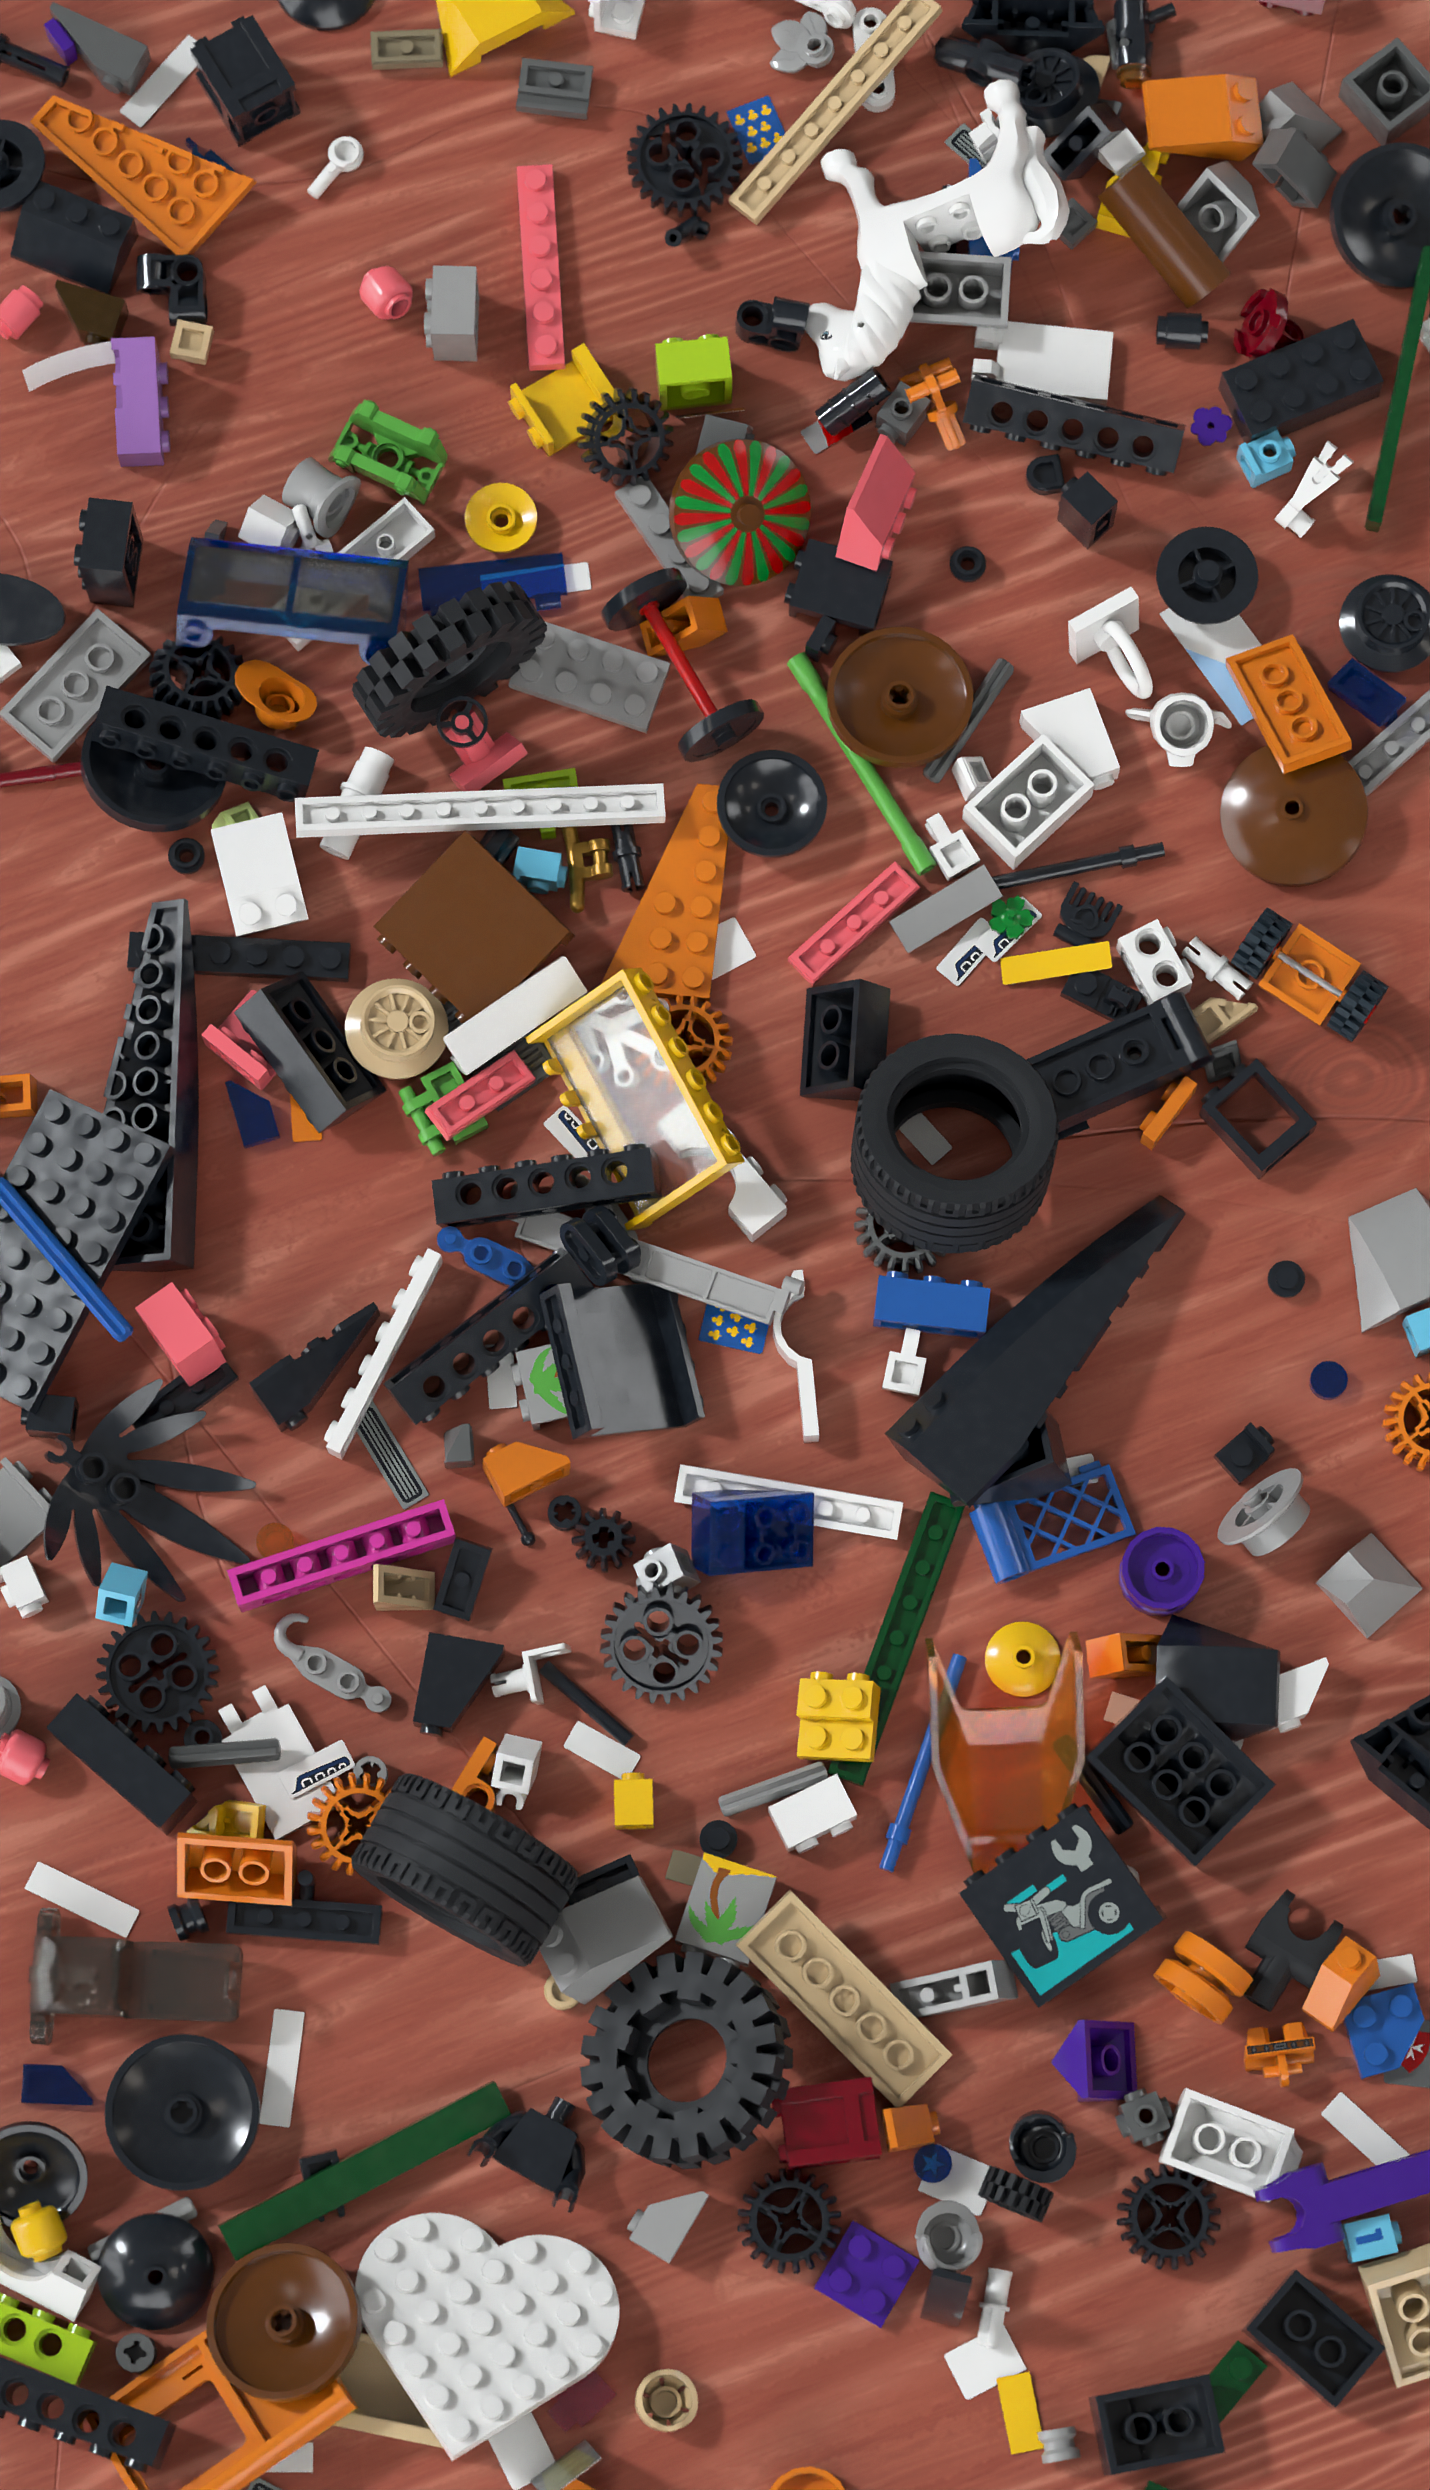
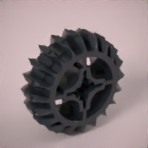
[577,387,674,486]
[149,630,244,720]
[1116,2164,1221,2270]
[737,2168,841,2274]

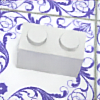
[768,1774,857,1854]

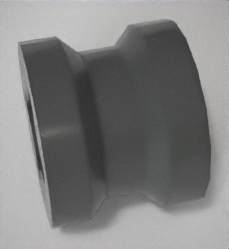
[116,2333,157,2373]

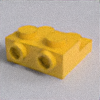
[796,1671,881,1762]

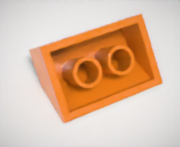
[177,1833,297,1906]

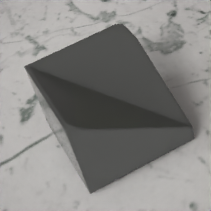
[444,1424,475,1469]

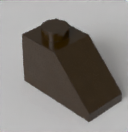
[55,280,129,346]

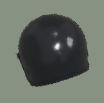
[1009,2110,1077,2183]

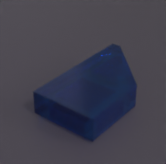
[225,1081,281,1149]
[21,2064,94,2106]

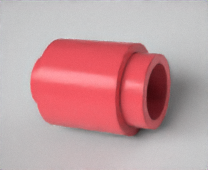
[0,285,44,340]

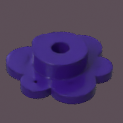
[1190,406,1232,446]

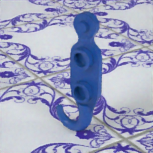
[437,1226,556,1292]

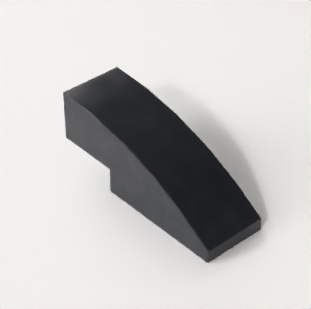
[920,2268,973,2327]

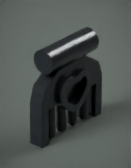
[1053,881,1123,946]

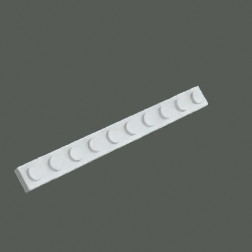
[295,783,666,838]

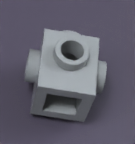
[633,1543,701,1594]

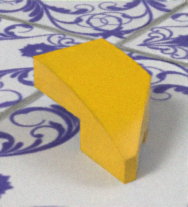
[187,1800,266,1839]

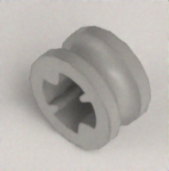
[353,1756,388,1786]

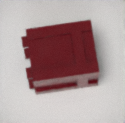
[772,2077,882,2171]

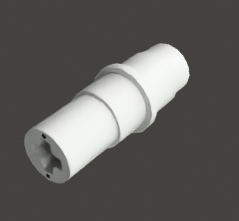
[319,747,395,860]

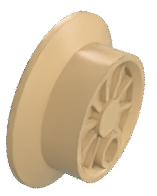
[345,979,449,1079]

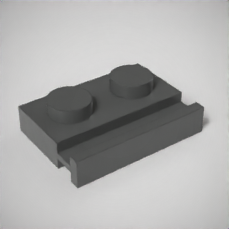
[516,58,594,120]

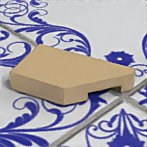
[1192,997,1258,1046]

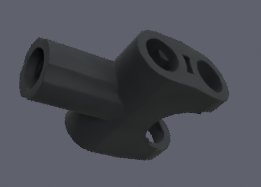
[1243,1889,1344,2012]

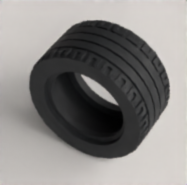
[850,1033,1059,1254]
[351,1773,578,1967]

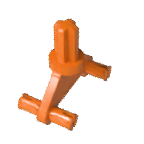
[899,357,966,450]

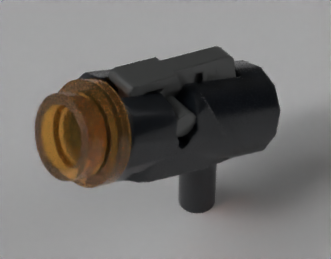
[1105,0,1176,90]

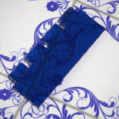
[418,552,567,617]

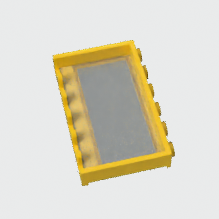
[525,968,745,1231]

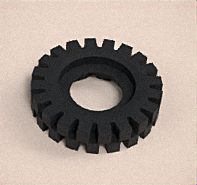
[352,581,547,738]
[580,1951,793,2169]

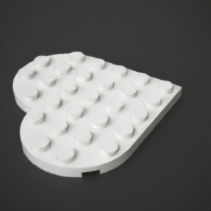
[356,2213,619,2461]

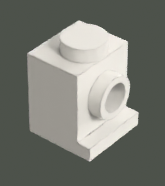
[0,1555,49,1619]

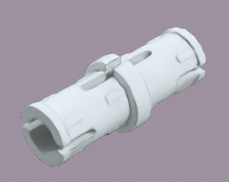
[1181,936,1253,1001]

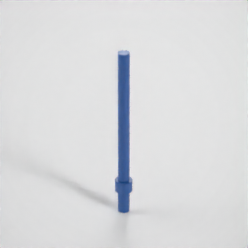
[879,1654,967,1873]

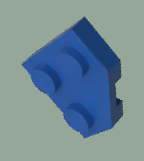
[1343,1983,1425,2079]

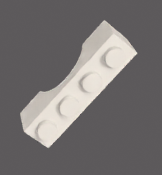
[657,1100,788,1242]
[0,2221,102,2322]

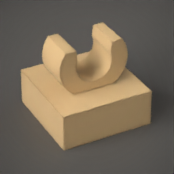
[170,320,214,365]

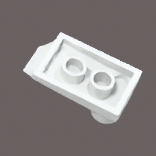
[1159,2088,1303,2203]

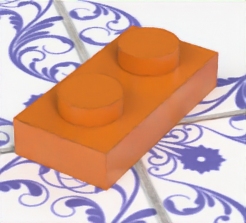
[1139,1076,1198,1151]

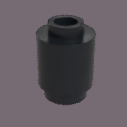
[1156,312,1208,350]

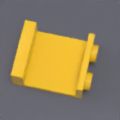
[508,343,616,457]

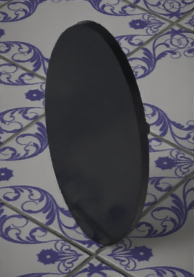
[0,573,66,646]

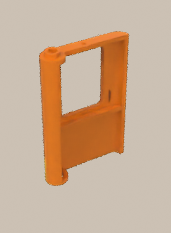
[86,2330,357,2490]

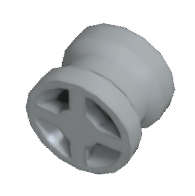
[1037,2426,1081,2464]

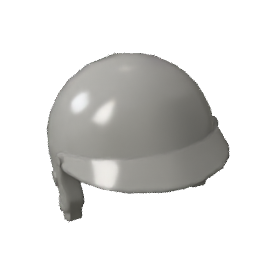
[915,2200,983,2273]

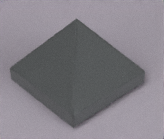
[1204,1040,1241,1083]

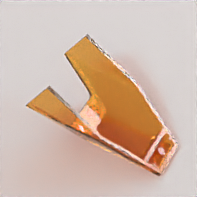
[925,1631,1085,1873]

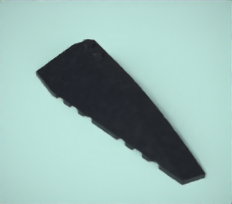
[103,898,199,1272]
[885,1195,1185,1508]

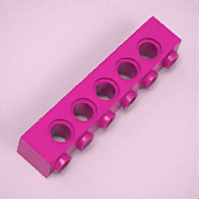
[227,1499,456,1613]

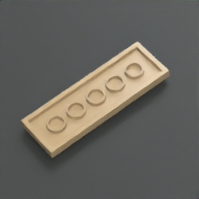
[735,1890,952,2107]

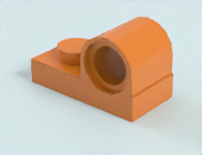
[451,1736,498,1812]

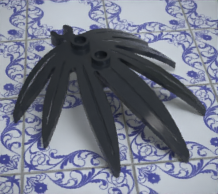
[43,1379,256,1602]

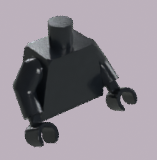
[467,2096,586,2213]

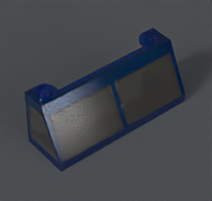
[176,537,409,665]

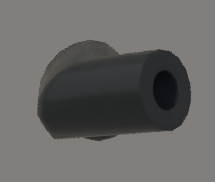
[665,216,711,247]

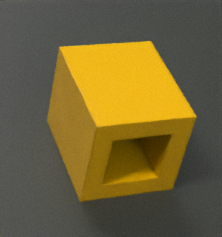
[614,1772,654,1830]

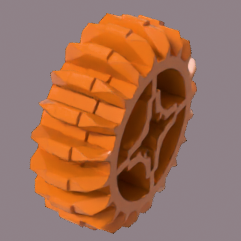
[633,994,733,1093]
[1382,1372,1430,1472]
[306,1772,393,1876]

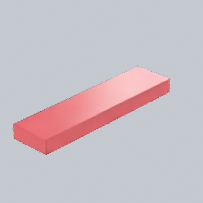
[788,861,920,987]

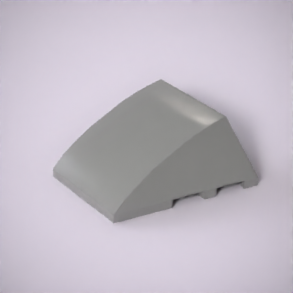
[1348,1188,1430,1333]

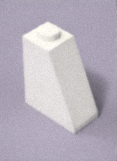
[1019,688,1120,790]

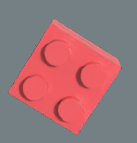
[135,1282,227,1387]

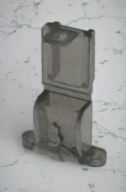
[28,1908,243,2045]

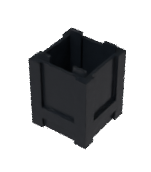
[190,15,300,147]

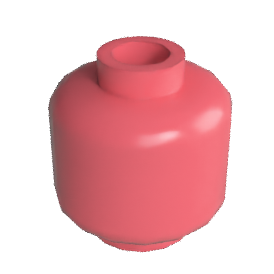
[359,266,413,320]
[0,1729,51,1786]

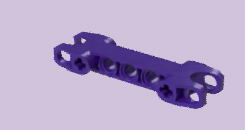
[1253,2149,1430,2253]

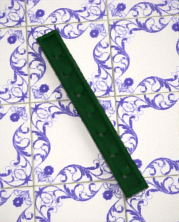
[1364,245,1430,533]
[827,1492,965,1787]
[218,2081,511,2261]

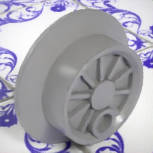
[1217,1468,1310,1556]

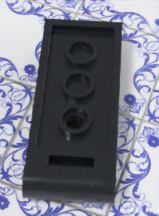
[1026,992,1215,1132]

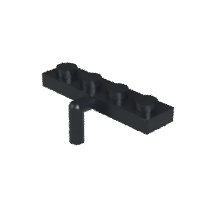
[226,1870,383,1945]

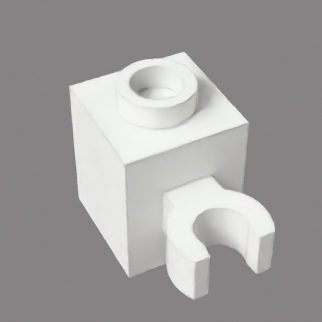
[491,1734,543,1810]

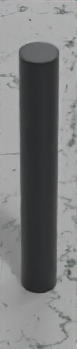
[539,1661,634,1747]

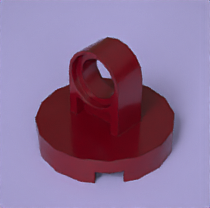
[1234,288,1305,360]

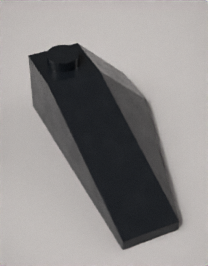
[249,1302,380,1432]

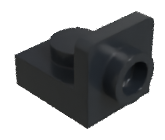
[1214,1422,1275,1485]

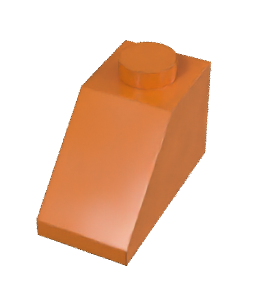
[639,595,728,658]
[483,1441,571,1507]
[1086,1633,1162,1679]
[1302,1936,1380,2032]
[881,2104,940,2153]

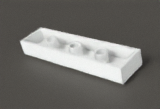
[267,497,435,652]

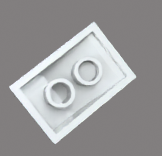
[211,812,309,937]

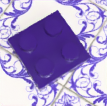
[814,2221,920,2329]

